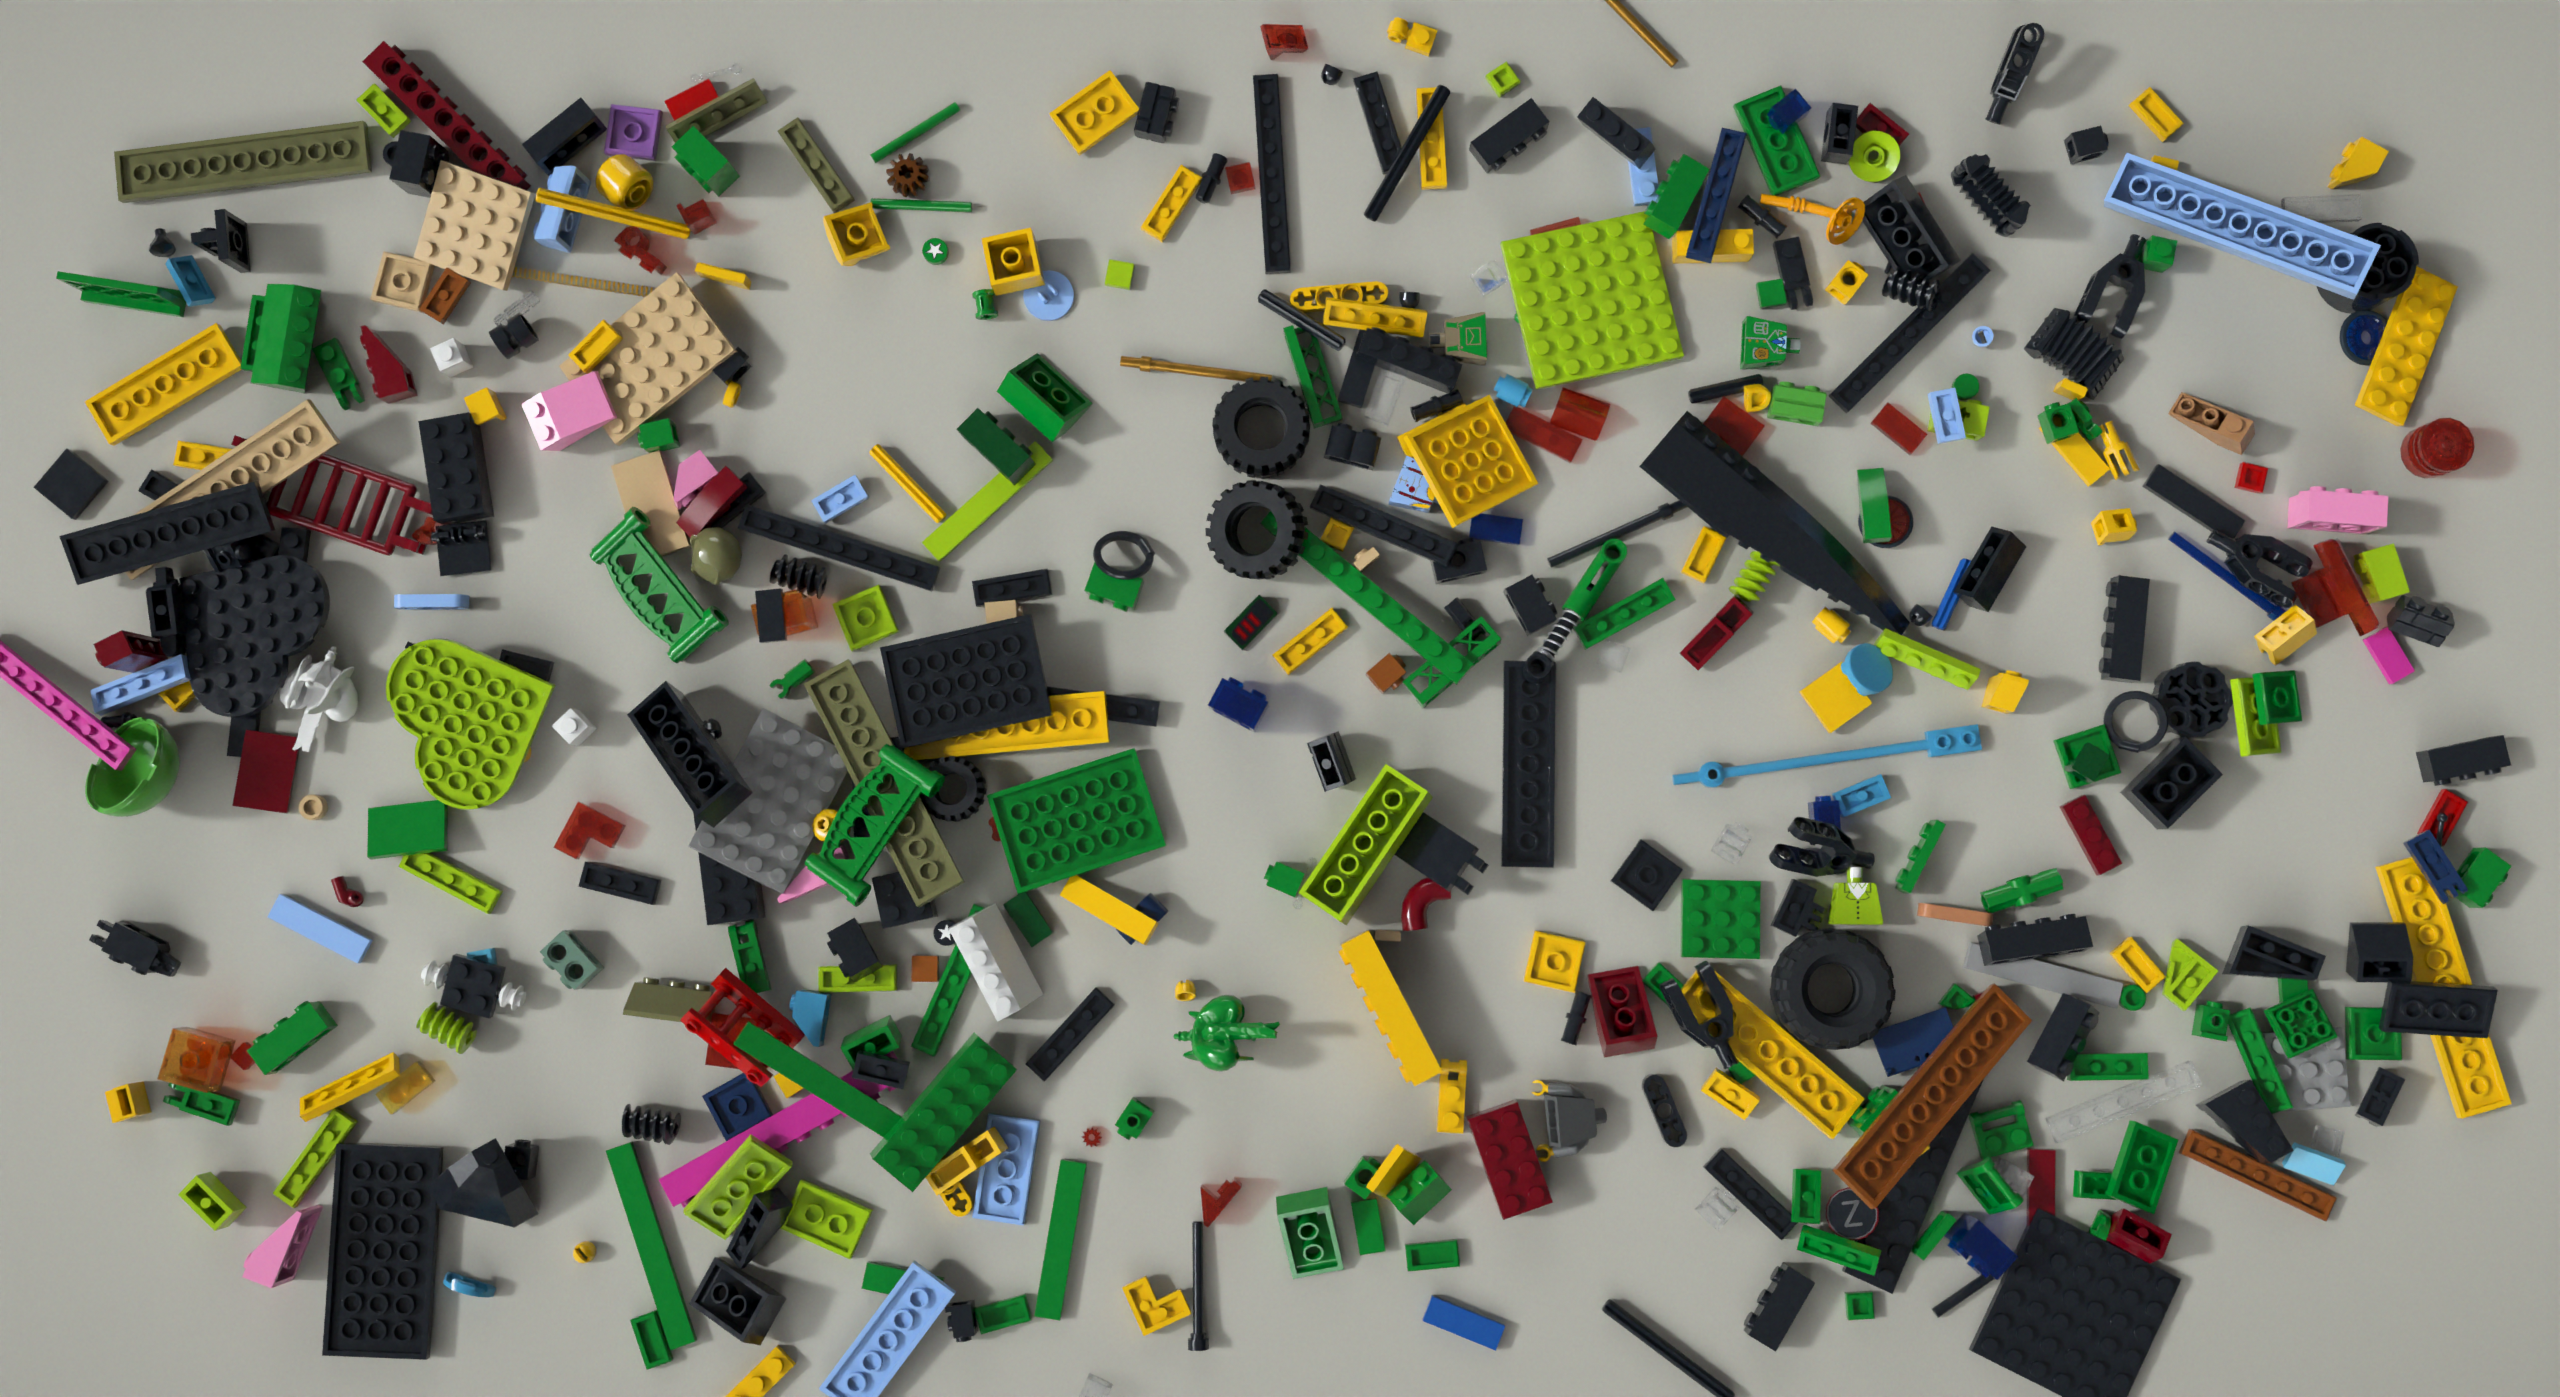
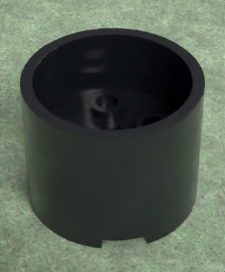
[2316,223,2419,314]

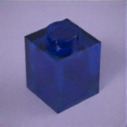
[1767,89,1811,134]
[1808,796,1841,829]

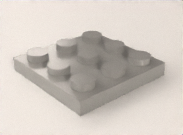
[2262,1027,2351,1112]

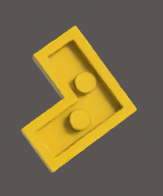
[1122,1275,1192,1336]

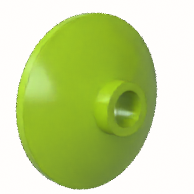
[1849,131,1900,182]

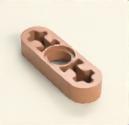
[1917,903,1994,926]

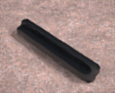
[1688,374,1764,404]

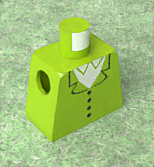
[1828,867,1883,925]

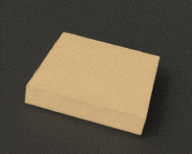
[370,251,435,313]

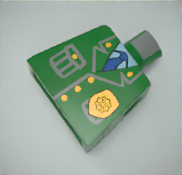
[1740,316,1801,370]

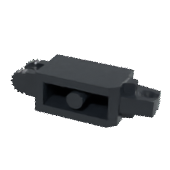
[146,567,187,657]
[89,920,181,977]

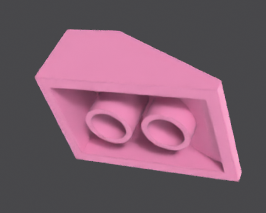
[522,371,617,451]
[242,1204,323,1288]

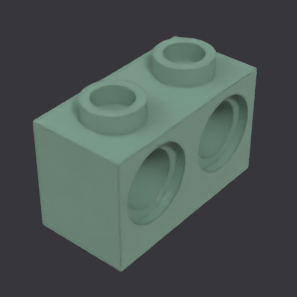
[540,930,604,990]

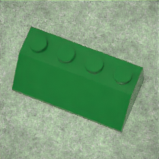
[251,284,321,394]

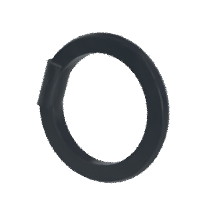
[1093,531,1155,580]
[2103,691,2168,753]

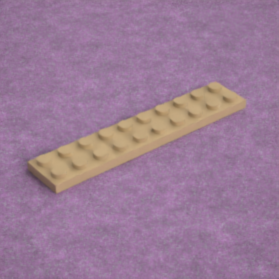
[125,399,341,580]

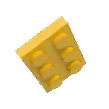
[1049,70,1139,156]

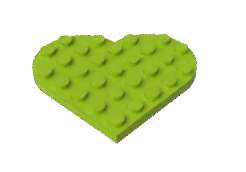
[386,638,556,809]

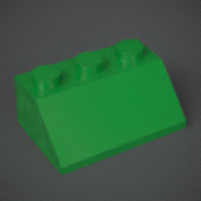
[997,353,1093,442]

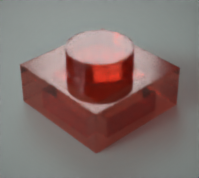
[1225,162,1255,194]

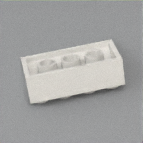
[949,903,1044,1022]

